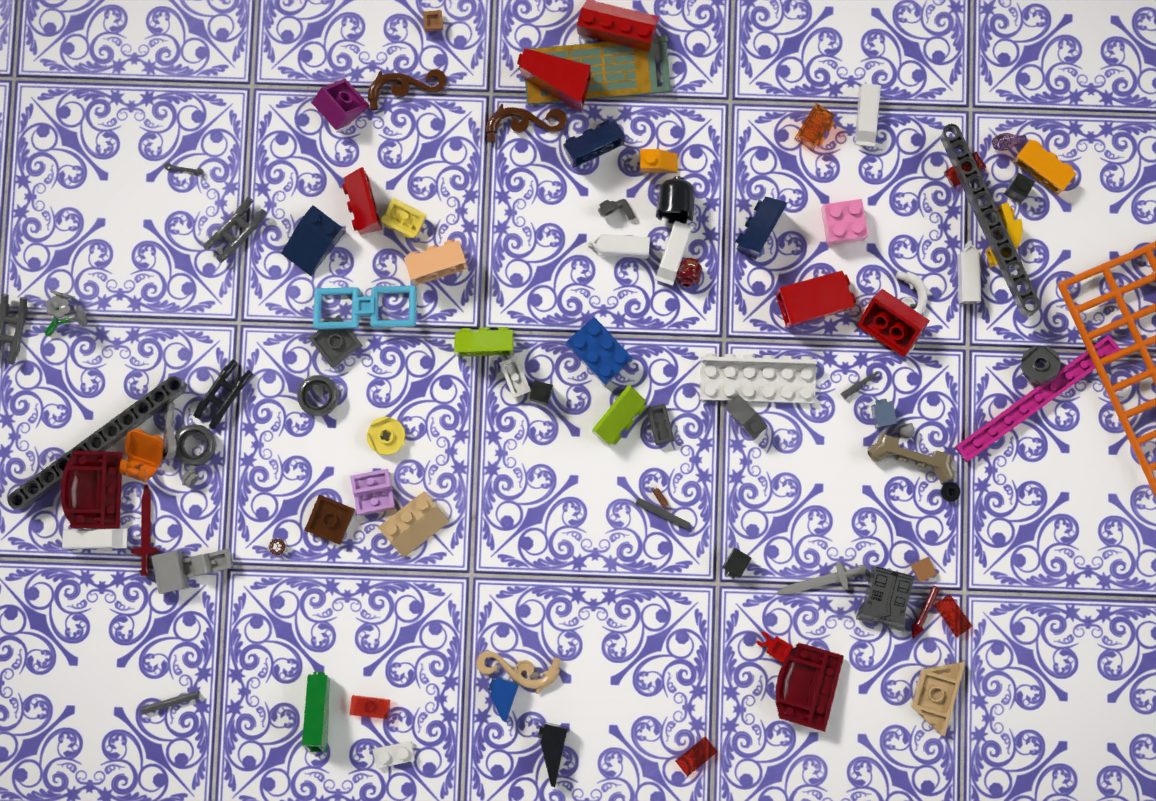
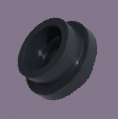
[941,482,960,502]

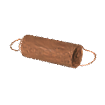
[651,484,671,512]

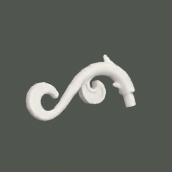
[896,271,932,353]

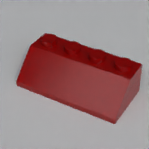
[577,0,660,52]

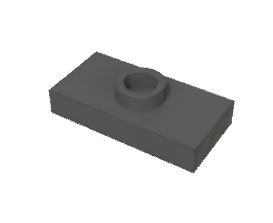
[646,404,675,446]

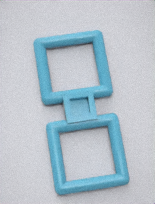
[313,285,417,330]

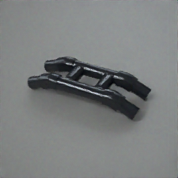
[193,359,254,429]

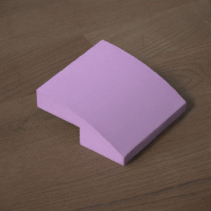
[350,469,396,516]

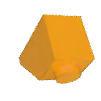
[640,149,678,173]

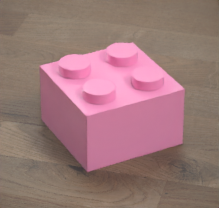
[821,199,868,246]

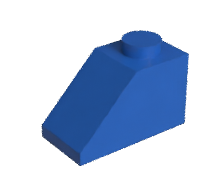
[488,676,519,722]

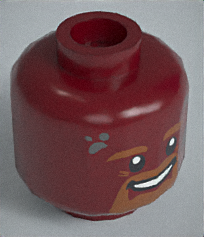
[676,258,702,288]

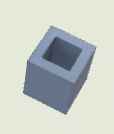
[871,399,898,429]

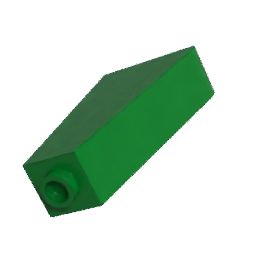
[302,672,330,753]

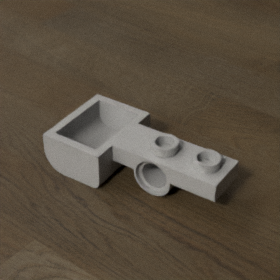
[151,549,234,594]

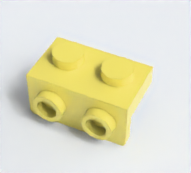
[380,198,427,238]

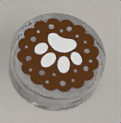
[268,537,288,557]

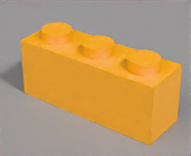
[1013,139,1076,195]

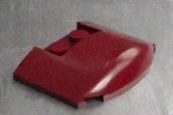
[61,450,123,529]
[775,643,844,732]

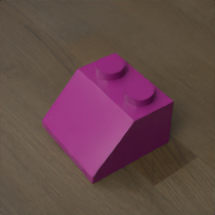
[312,78,370,130]

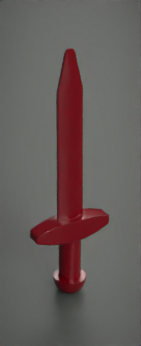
[131,484,160,576]

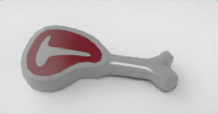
[163,401,176,460]

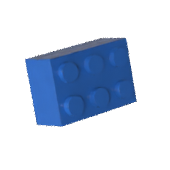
[566,316,633,387]

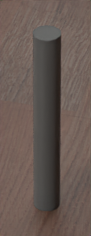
[635,497,690,529]
[141,690,200,715]

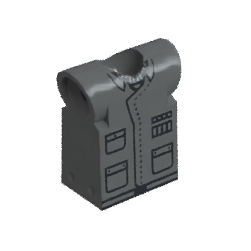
[856,565,914,632]

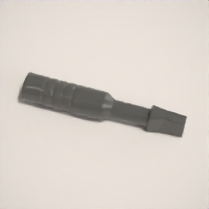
[840,371,879,400]

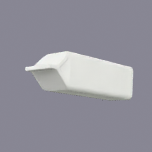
[855,83,881,147]
[655,221,693,286]
[588,234,650,259]
[957,240,981,304]
[62,529,128,549]

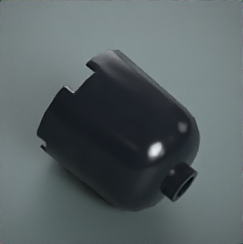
[656,176,695,224]

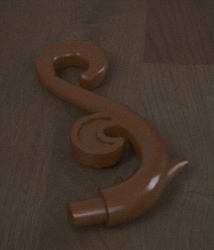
[367,69,447,111]
[486,104,567,143]

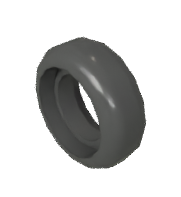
[297,375,339,417]
[175,424,217,466]

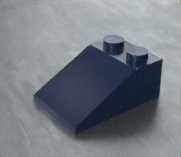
[281,205,346,276]

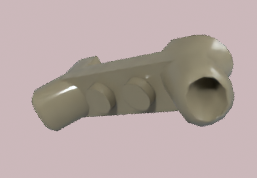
[867,434,955,483]

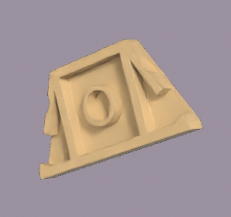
[911,662,965,736]

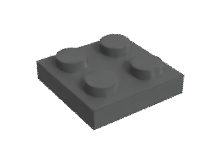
[309,315,363,369]

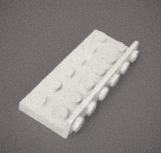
[700,353,817,404]

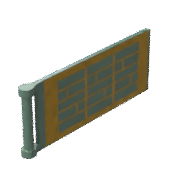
[523,35,673,105]

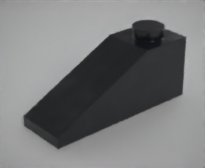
[538,722,568,787]

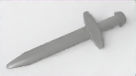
[777,561,867,594]

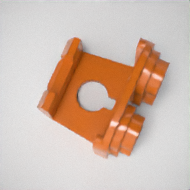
[120,429,164,483]

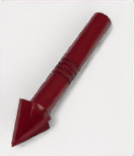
[912,585,940,639]

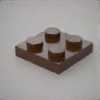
[304,495,355,545]

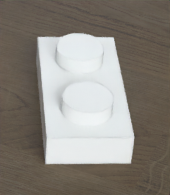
[499,356,531,399]
[373,740,415,769]

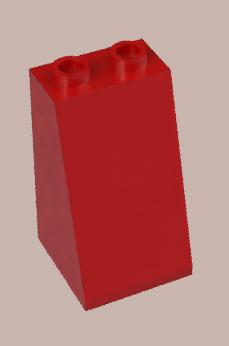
[517,48,592,112]
[775,270,856,329]

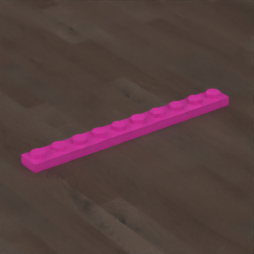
[955,335,1121,462]

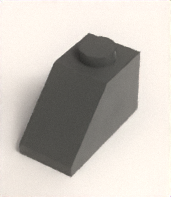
[724,394,768,439]

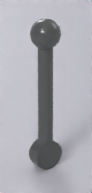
[164,163,203,175]

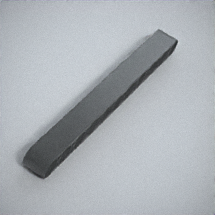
[940,123,1040,317]
[8,376,187,509]

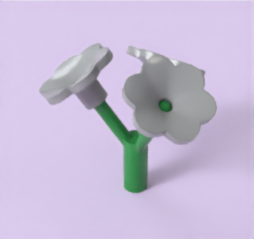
[44,290,87,337]

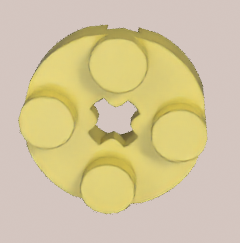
[366,417,406,455]

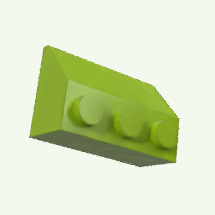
[454,327,514,357]
[592,385,646,447]

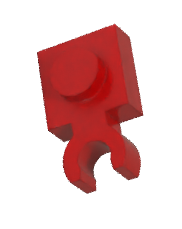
[756,632,793,663]

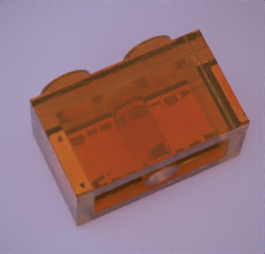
[794,103,835,151]

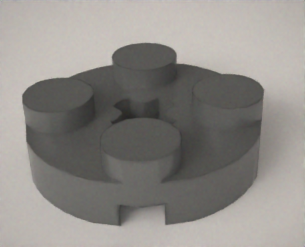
[1021,346,1061,385]

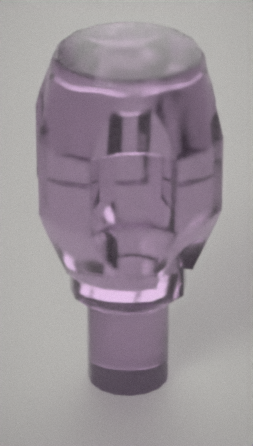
[992,133,1027,151]

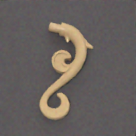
[476,651,561,694]

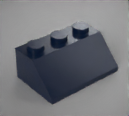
[563,120,625,168]
[736,196,788,260]

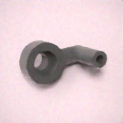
[598,199,636,221]

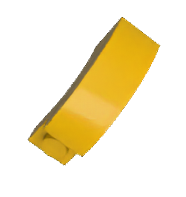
[985,202,1023,268]

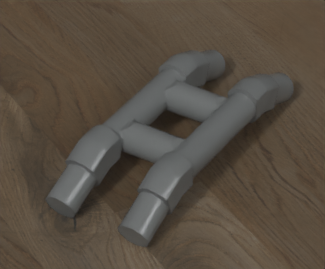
[203,197,267,263]
[0,294,28,365]

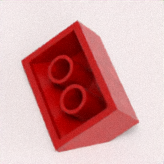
[342,167,382,235]
[857,289,930,357]

